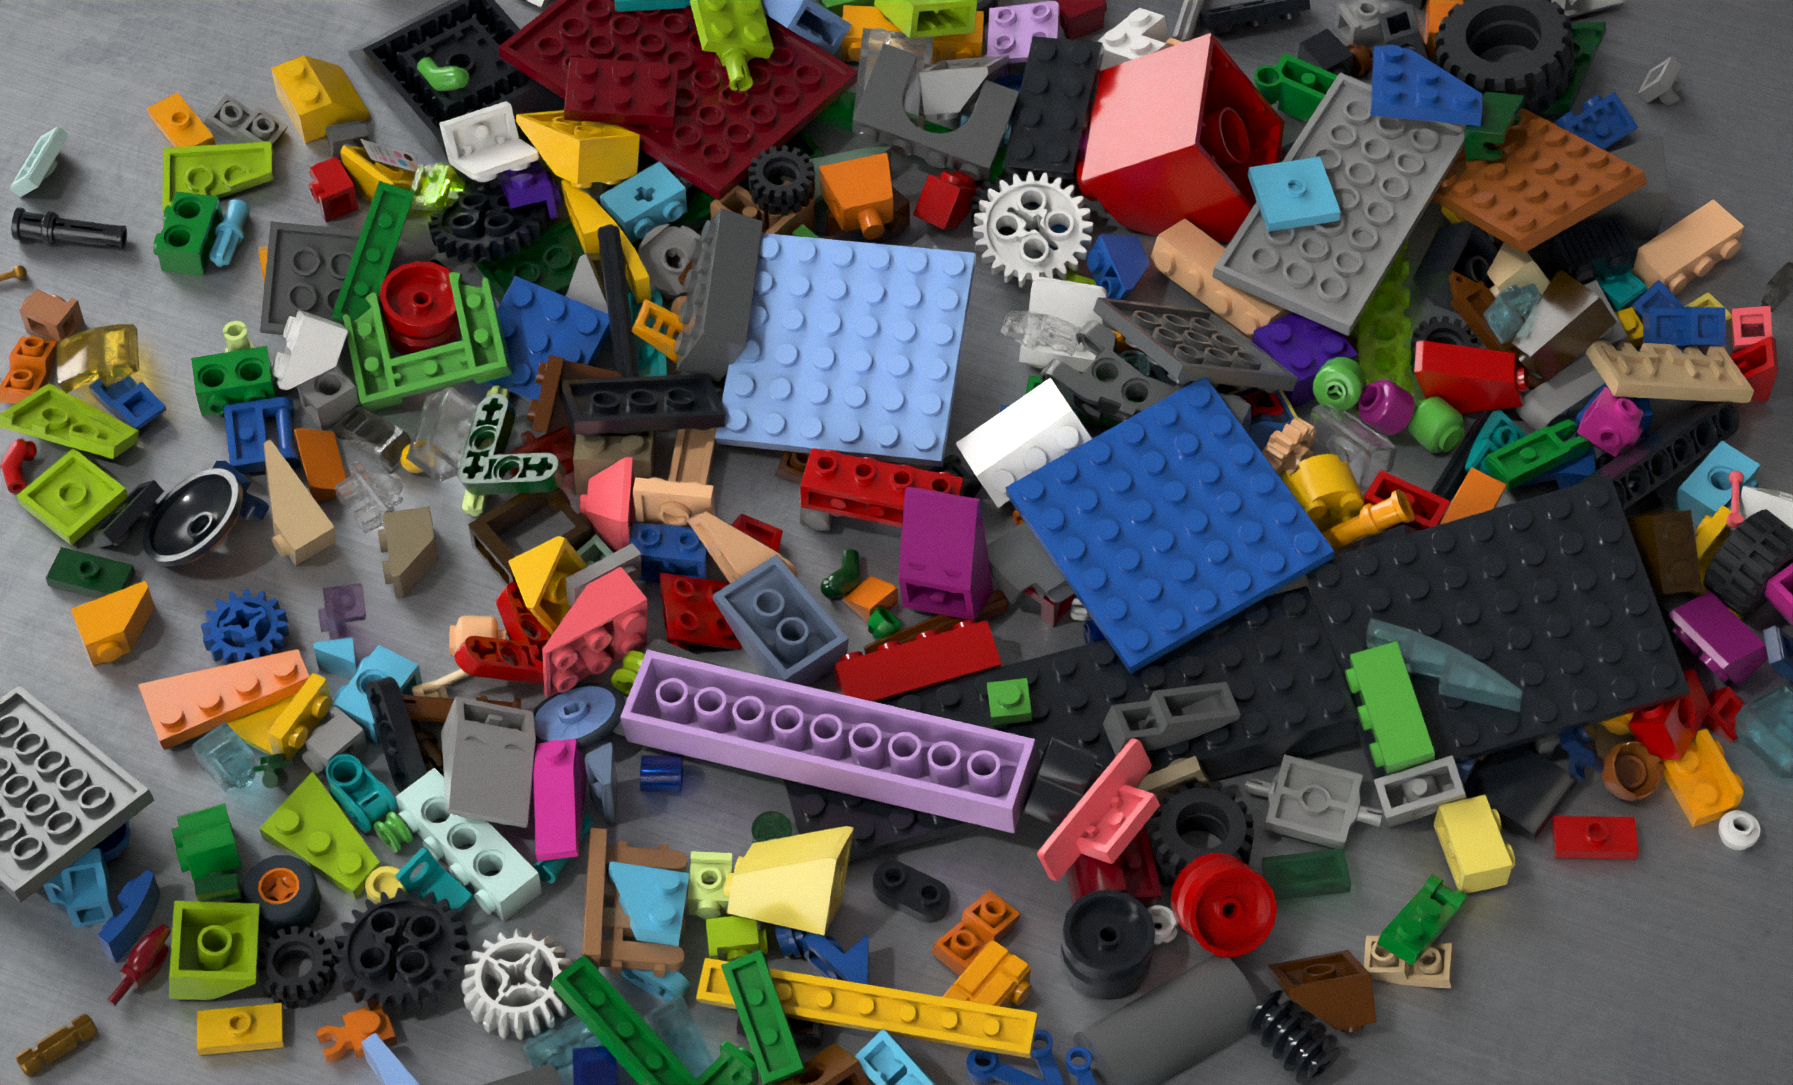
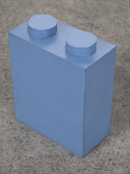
[761,0,852,55]

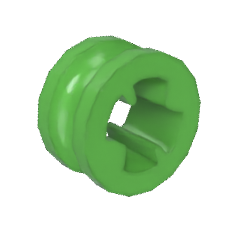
[374,812,413,853]

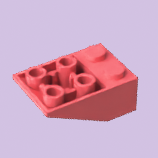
[542,567,647,699]

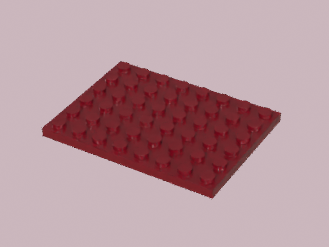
[499,0,858,200]

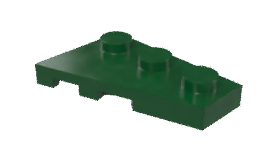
[1538,22,1606,114]

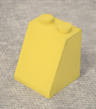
[723,826,854,935]

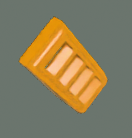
[631,299,683,363]

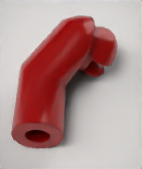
[0,438,37,493]

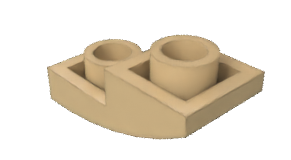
[1363,936,1455,988]

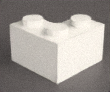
[1097,8,1170,71]

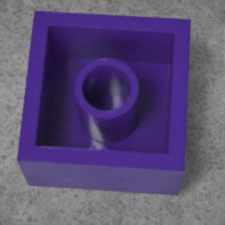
[1252,313,1358,409]

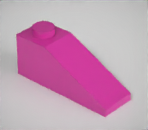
[533,738,587,861]

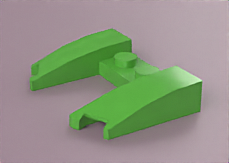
[343,272,513,412]

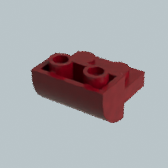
[1066,824,1162,905]

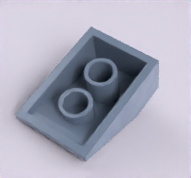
[713,554,849,687]

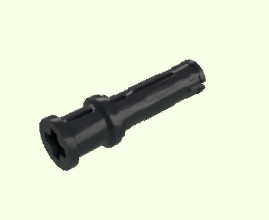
[11,207,127,249]

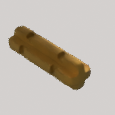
[16,1013,97,1076]

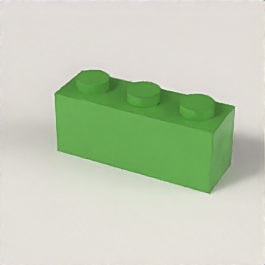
[1345,641,1435,776]

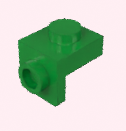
[697,1040,758,1085]

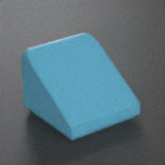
[313,638,358,681]

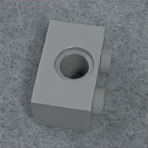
[1374,755,1467,827]

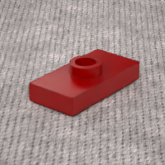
[1551,816,1639,860]

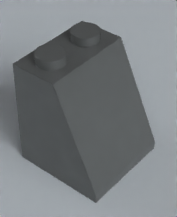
[1567,137,1669,240]

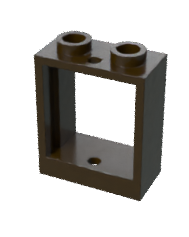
[468,487,593,586]

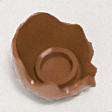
[1600,741,1666,801]

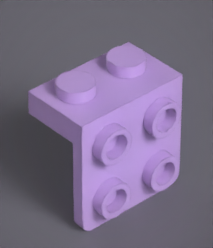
[984,1,1060,77]

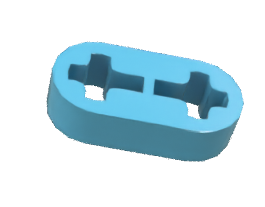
[621,968,691,1006]

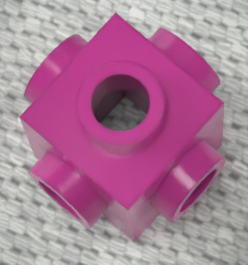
[1577,387,1644,457]

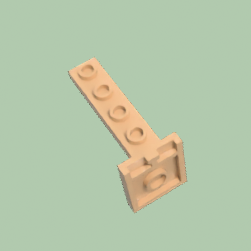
[633,428,717,528]

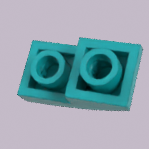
[1465,410,1527,479]

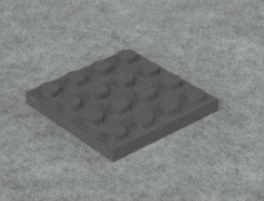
[1093,297,1298,393]

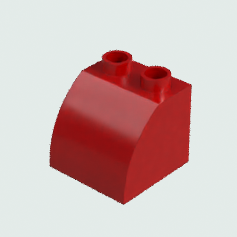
[1076,33,1285,242]

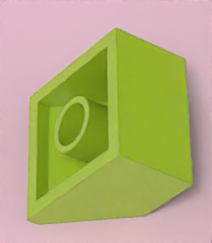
[169,901,259,1000]

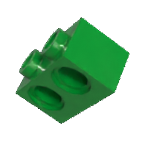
[153,191,223,276]
[191,346,276,416]

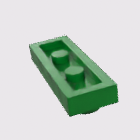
[721,949,806,1085]

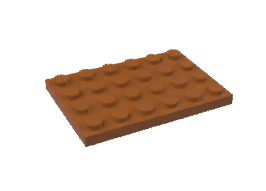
[1432,108,1648,253]

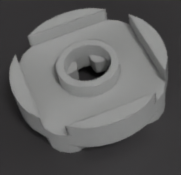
[637,224,701,300]

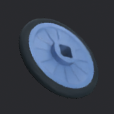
[532,683,626,749]

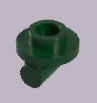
[252,753,294,788]

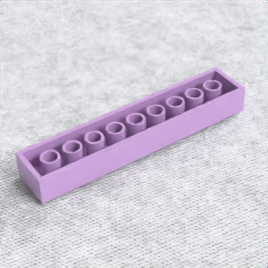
[620,650,1037,833]

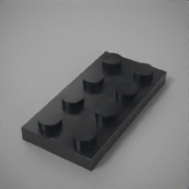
[1003,36,1105,179]
[559,374,726,436]

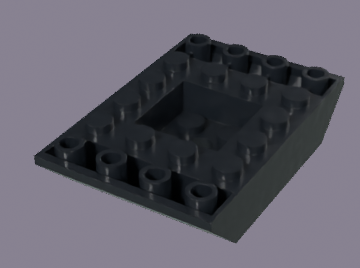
[348,0,565,189]

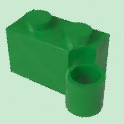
[1253,53,1338,123]

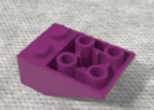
[898,487,993,620]

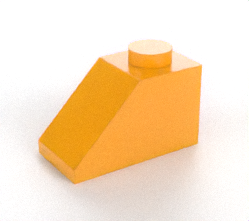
[70,581,155,666]

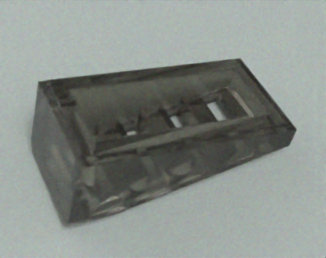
[331,404,412,474]

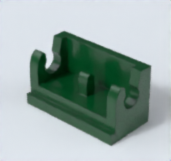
[1464,92,1525,162]

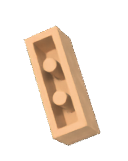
[1629,199,1745,295]

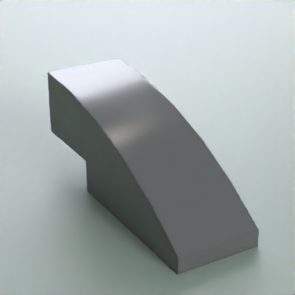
[1103,682,1241,756]

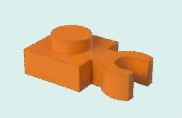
[316,1003,397,1062]

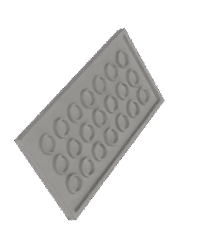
[1212,73,1467,336]

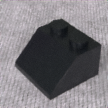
[1412,220,1499,314]

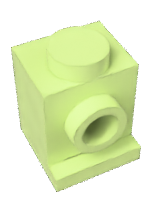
[687,851,734,919]

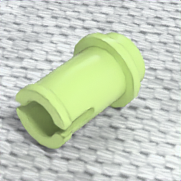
[223,321,255,352]

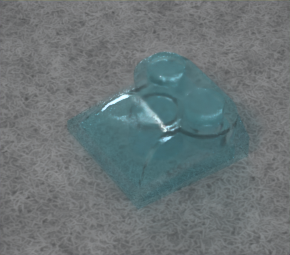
[1735,684,1793,778]

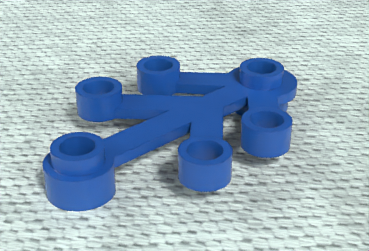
[966,1030,1097,1085]

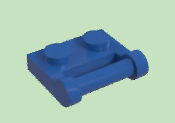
[224,397,301,474]

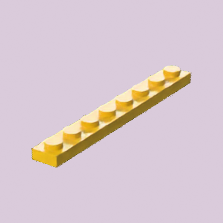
[696,958,1038,1058]

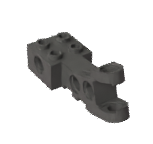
[1039,320,1251,437]

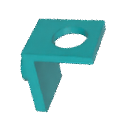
[395,847,474,913]

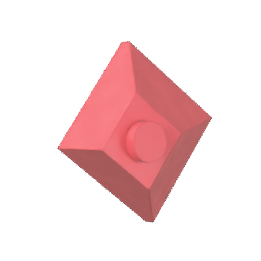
[580,457,636,553]

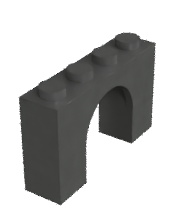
[852,43,1019,181]

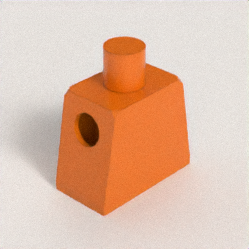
[819,153,893,239]

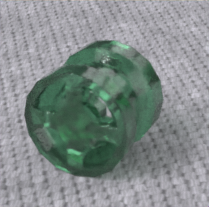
[751,811,792,843]

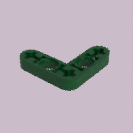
[457,393,566,495]

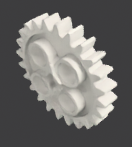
[973,172,1093,288]

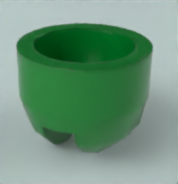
[867,606,902,640]

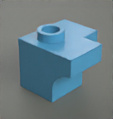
[43,848,115,928]

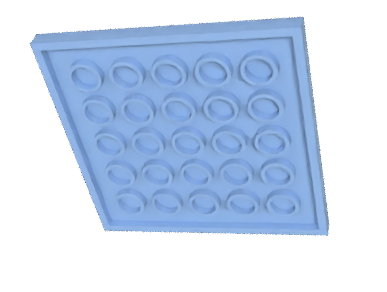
[715,233,976,467]

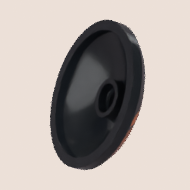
[143,468,243,566]

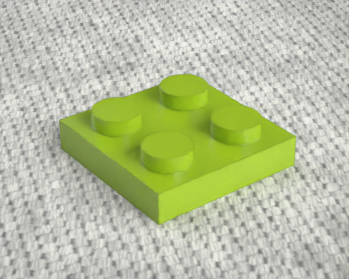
[16,448,128,546]

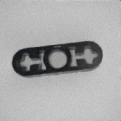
[366,676,427,793]

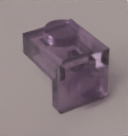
[318,583,366,640]

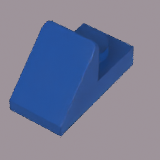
[802,932,869,985]

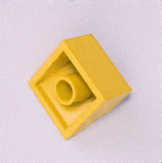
[271,55,371,144]

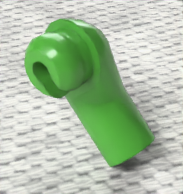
[417,57,470,92]

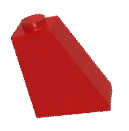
[1414,341,1529,414]

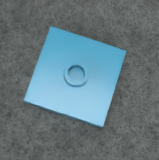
[1248,157,1341,232]

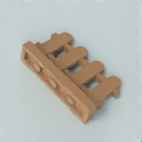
[582,828,687,977]

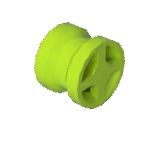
[611,650,645,697]

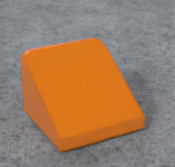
[843,576,898,623]

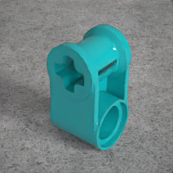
[326,754,399,833]

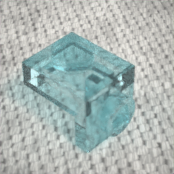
[1483,283,1542,344]

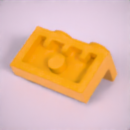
[1659,729,1744,828]

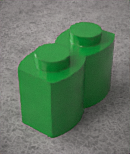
[171,803,242,881]

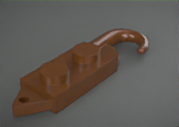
[1448,271,1546,390]

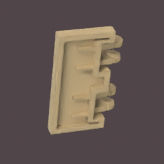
[1585,340,1754,403]

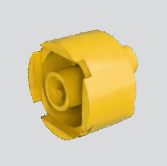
[1280,454,1364,532]

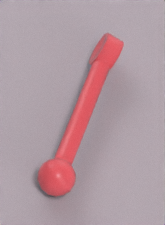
[1726,471,1744,529]

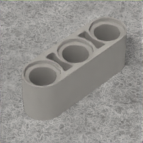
[1516,355,1605,431]

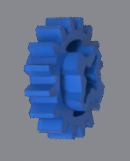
[201,589,290,665]

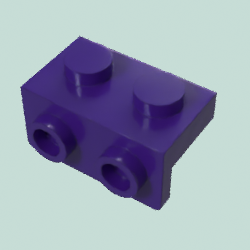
[497,161,561,219]

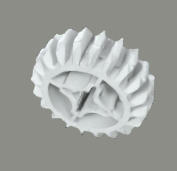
[461,928,572,1041]

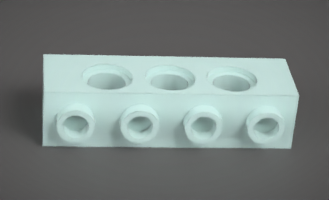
[396,768,542,922]

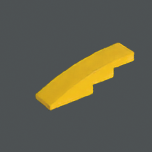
[561,179,651,304]

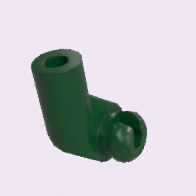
[820,549,860,599]

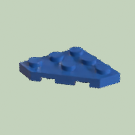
[1370,45,1482,126]

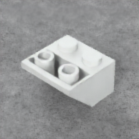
[271,310,348,390]

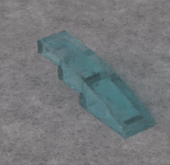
[1366,618,1522,712]

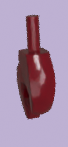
[107,924,171,1007]

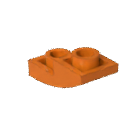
[0,336,58,404]
[1440,467,1507,525]
[931,889,1021,976]

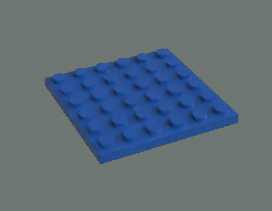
[1005,377,1334,674]

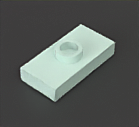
[10,127,70,197]

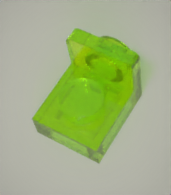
[410,163,465,210]

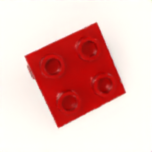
[659,573,742,651]

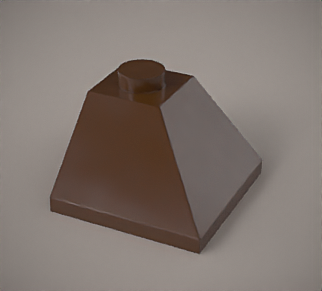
[1268,950,1377,1032]

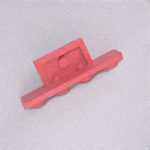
[1037,738,1160,882]

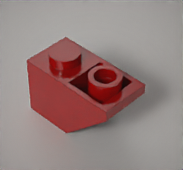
[913,170,984,230]

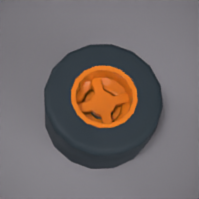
[242,855,321,937]

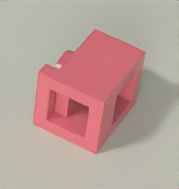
[1730,306,1773,354]

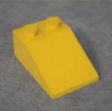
[516,110,640,188]

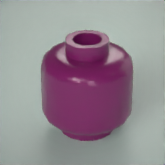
[1358,379,1415,435]

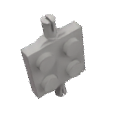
[1245,754,1384,851]

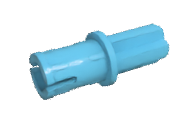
[209,199,251,267]

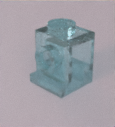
[192,722,257,792]

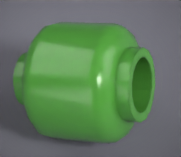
[1313,357,1366,412]
[1407,396,1465,453]

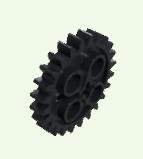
[428,183,549,263]
[332,888,470,1015]

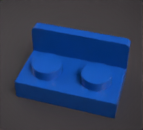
[1555,92,1638,150]
[629,522,709,583]

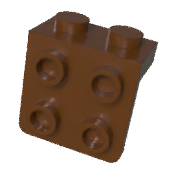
[526,355,622,441]

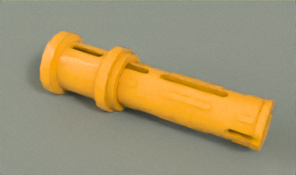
[1321,489,1414,552]

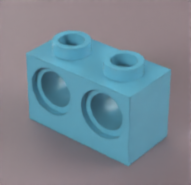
[854,1029,937,1085]

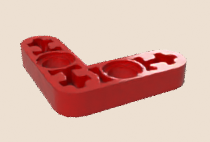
[454,582,551,684]

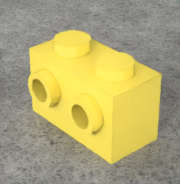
[1433,795,1515,894]

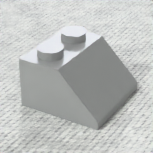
[919,55,1010,120]

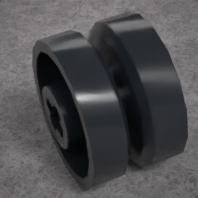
[1060,889,1155,999]

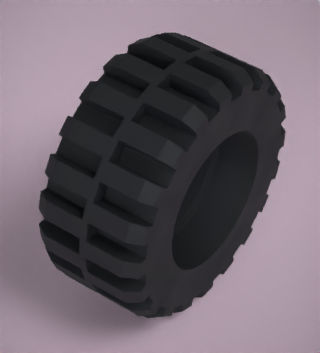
[1435,0,1575,115]

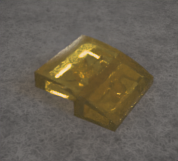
[57,324,140,394]

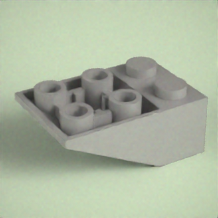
[441,696,536,828]

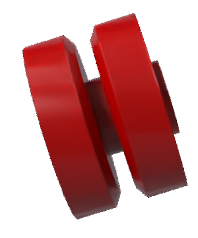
[380,261,462,355]
[1171,853,1277,957]

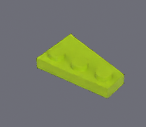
[162,141,274,214]
[0,383,139,459]
[259,771,381,899]

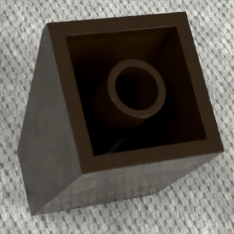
[1625,510,1702,595]

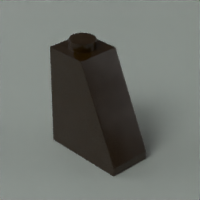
[1511,270,1617,382]

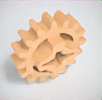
[1262,418,1317,477]

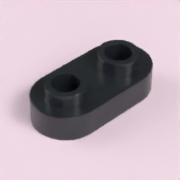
[873,861,950,923]

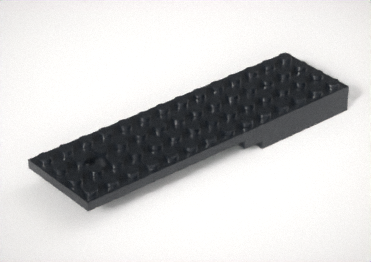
[783,586,1359,862]

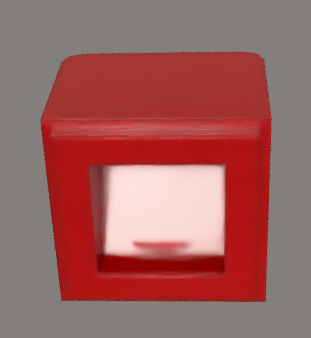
[1701,686,1754,743]

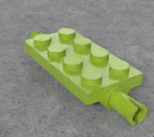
[690,0,774,91]

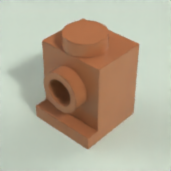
[19,289,85,349]

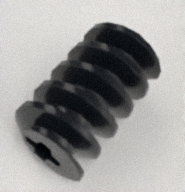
[1247,990,1342,1083]

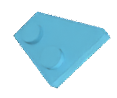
[608,861,689,946]

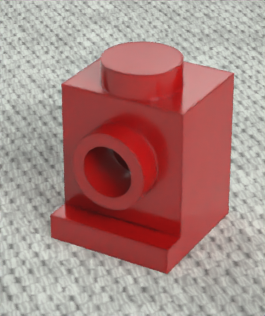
[309,156,359,222]

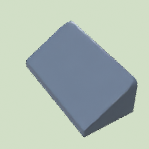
[585,742,618,826]

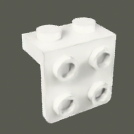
[439,101,540,182]
[1019,277,1107,374]

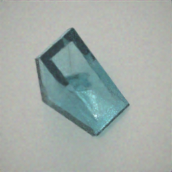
[644,995,714,1079]

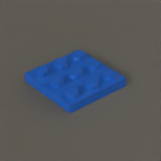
[482,276,610,403]

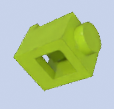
[706,916,768,962]

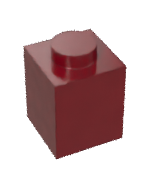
[1051,0,1107,40]

